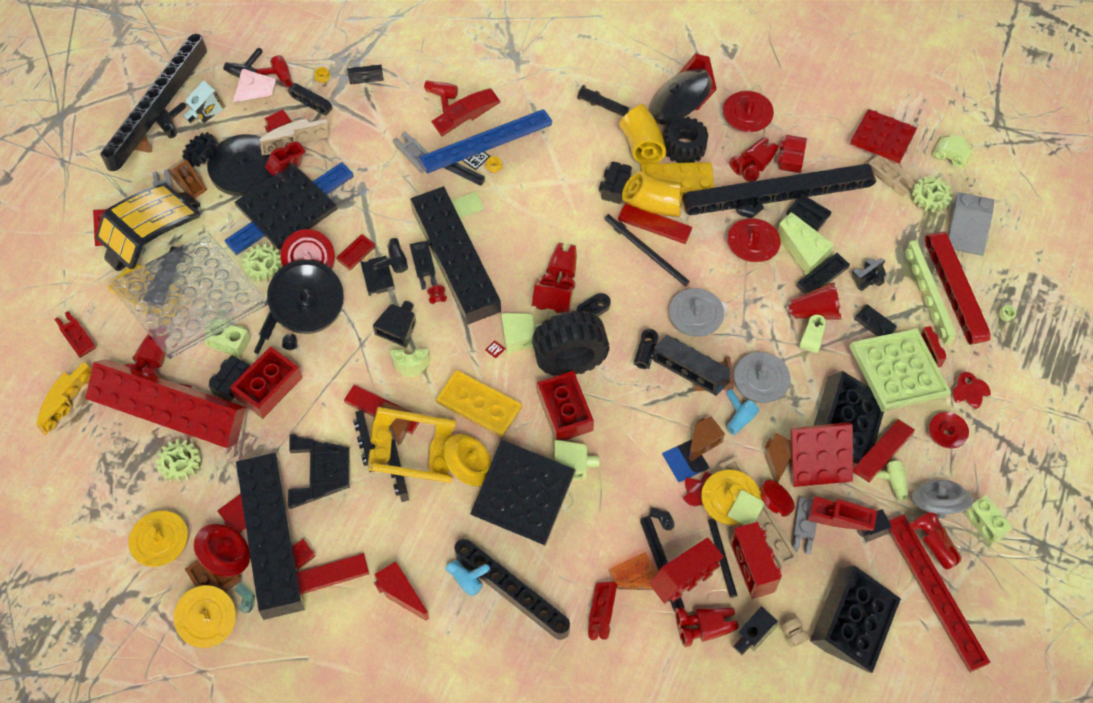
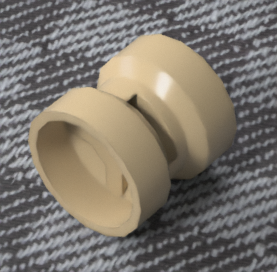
[781,618,810,647]

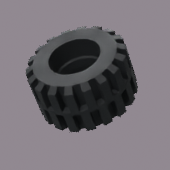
[663,116,708,163]

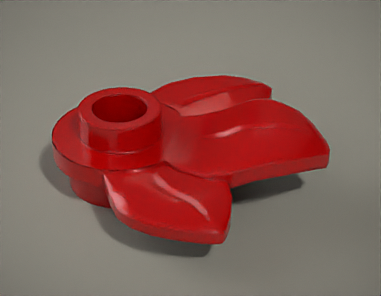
[953,372,991,409]
[683,472,712,507]

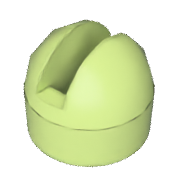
[999,305,1016,321]

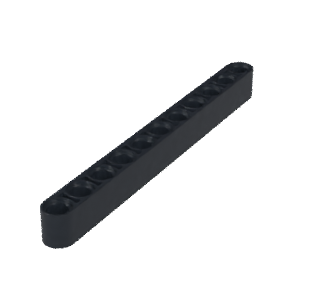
[100,34,207,171]
[682,164,876,215]

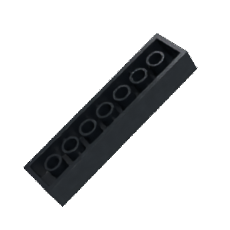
[410,186,501,325]
[236,453,305,620]

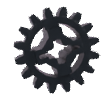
[182,132,218,167]

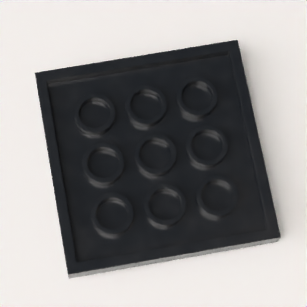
[234,163,337,250]
[470,439,576,546]

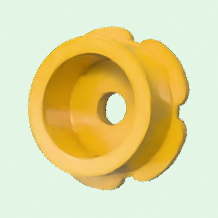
[314,67,331,83]
[485,156,503,173]

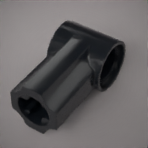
[634,329,658,370]

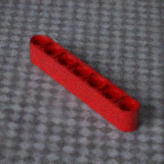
[925,231,991,345]

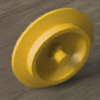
[444,434,492,487]
[701,470,761,525]
[128,510,188,567]
[174,585,236,648]

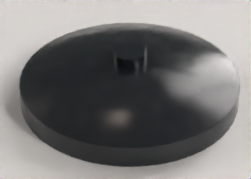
[649,68,712,124]
[207,134,272,196]
[267,260,344,334]

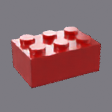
[230,346,303,419]
[537,371,594,441]
[730,522,782,600]
[649,537,724,604]

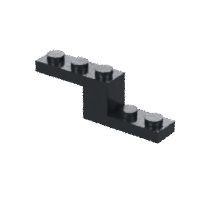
[353,410,409,502]

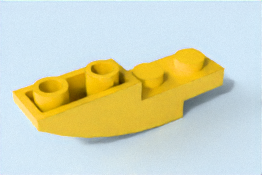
[36,362,92,435]

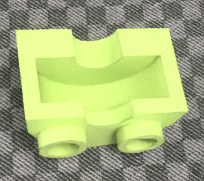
[932,135,973,169]
[390,349,430,377]

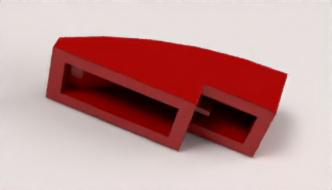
[807,496,877,531]

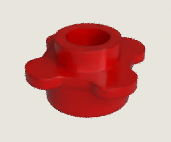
[427,285,447,304]

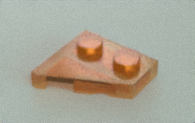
[609,552,657,590]

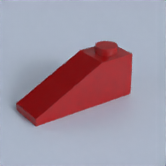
[374,561,429,621]

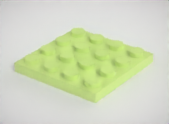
[849,328,951,412]

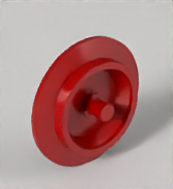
[723,91,774,132]
[727,218,781,262]
[280,229,335,270]
[193,524,250,577]

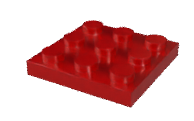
[850,109,917,164]
[790,422,853,487]

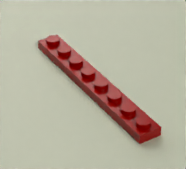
[889,514,991,673]

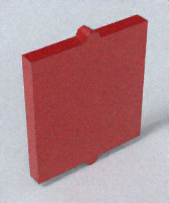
[217,494,246,533]

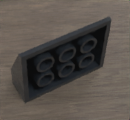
[814,371,884,464]
[810,566,901,673]

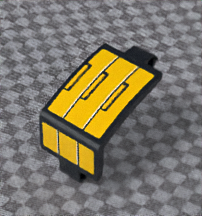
[96,183,200,271]

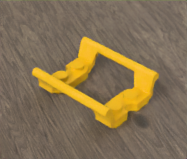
[368,407,456,483]

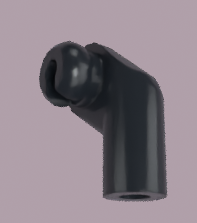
[736,202,764,218]

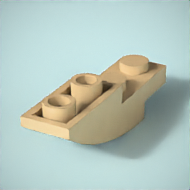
[259,118,329,156]

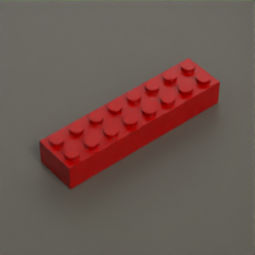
[85,359,246,448]

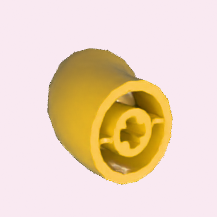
[619,104,666,164]
[622,171,682,217]

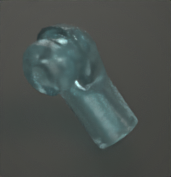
[235,583,255,613]

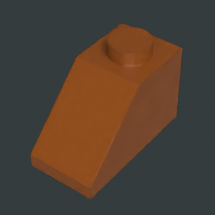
[167,159,207,199]
[689,416,725,461]
[764,433,791,483]

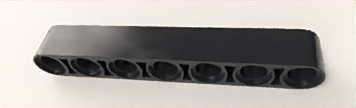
[454,539,570,640]

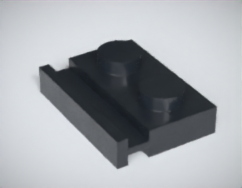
[786,193,832,232]
[360,256,395,296]

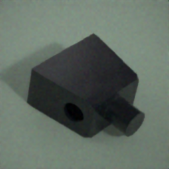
[373,301,416,348]
[733,606,778,655]

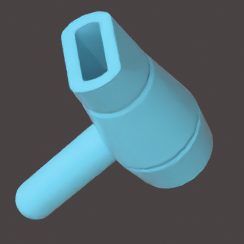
[726,389,759,436]
[446,560,490,596]

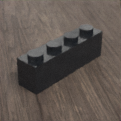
[653,335,731,396]

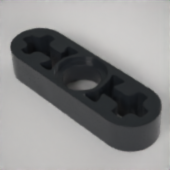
[288,83,333,116]

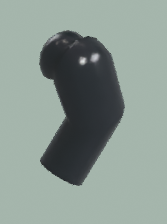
[649,507,675,531]

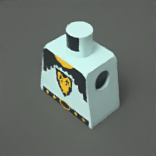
[183,81,226,123]

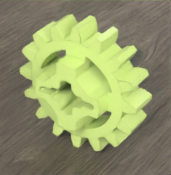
[912,176,953,213]
[242,243,283,282]
[156,439,201,483]

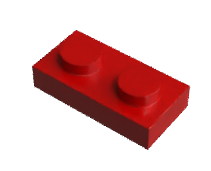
[921,326,946,368]

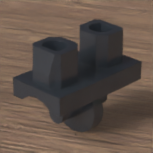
[852,258,886,291]

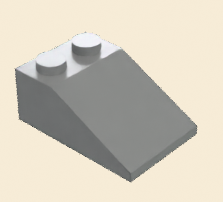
[948,192,995,256]

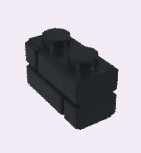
[599,161,632,204]
[208,355,250,402]

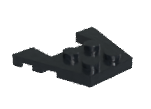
[288,434,350,509]

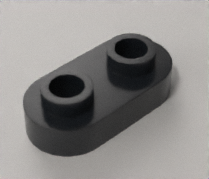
[577,293,611,317]

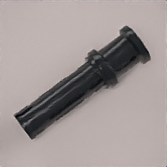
[577,85,630,117]

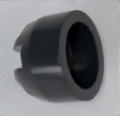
[282,334,298,350]

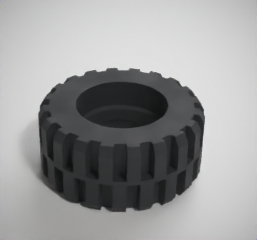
[532,311,610,376]

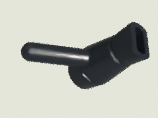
[223,48,263,78]
[156,102,186,138]
[372,238,408,273]

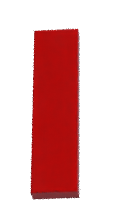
[618,203,693,244]
[344,385,420,435]
[853,419,915,483]
[298,553,369,594]

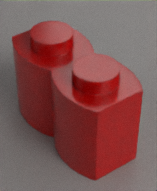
[777,135,807,173]
[265,142,306,176]

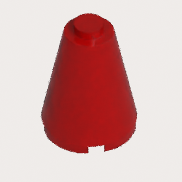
[788,282,842,320]

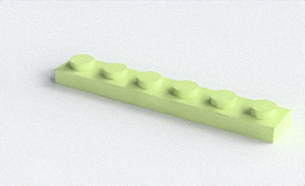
[905,240,957,345]

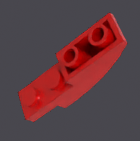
[431,88,501,137]

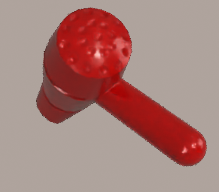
[257,55,293,88]
[424,80,458,113]

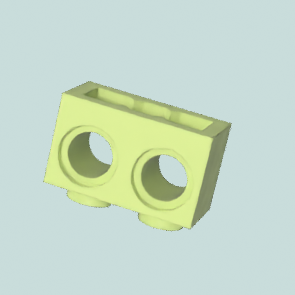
[202,319,251,358]
[964,495,1013,546]

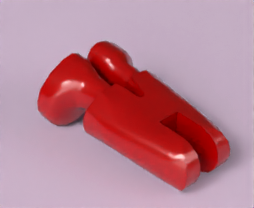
[730,137,779,182]
[541,242,577,289]
[125,330,169,377]
[907,512,961,570]
[675,607,739,648]

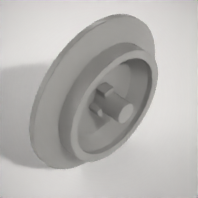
[669,288,724,337]
[734,352,791,403]
[912,480,973,518]

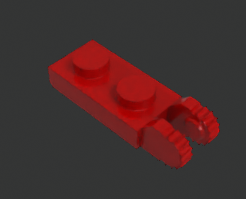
[54,311,96,358]
[588,581,618,640]

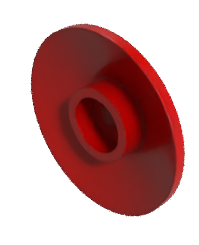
[929,412,969,449]

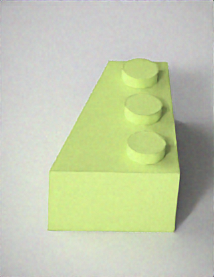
[778,212,834,276]

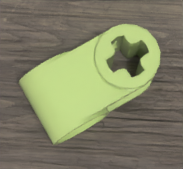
[799,315,826,354]

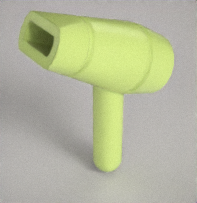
[875,460,908,501]

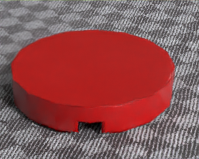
[759,480,795,517]

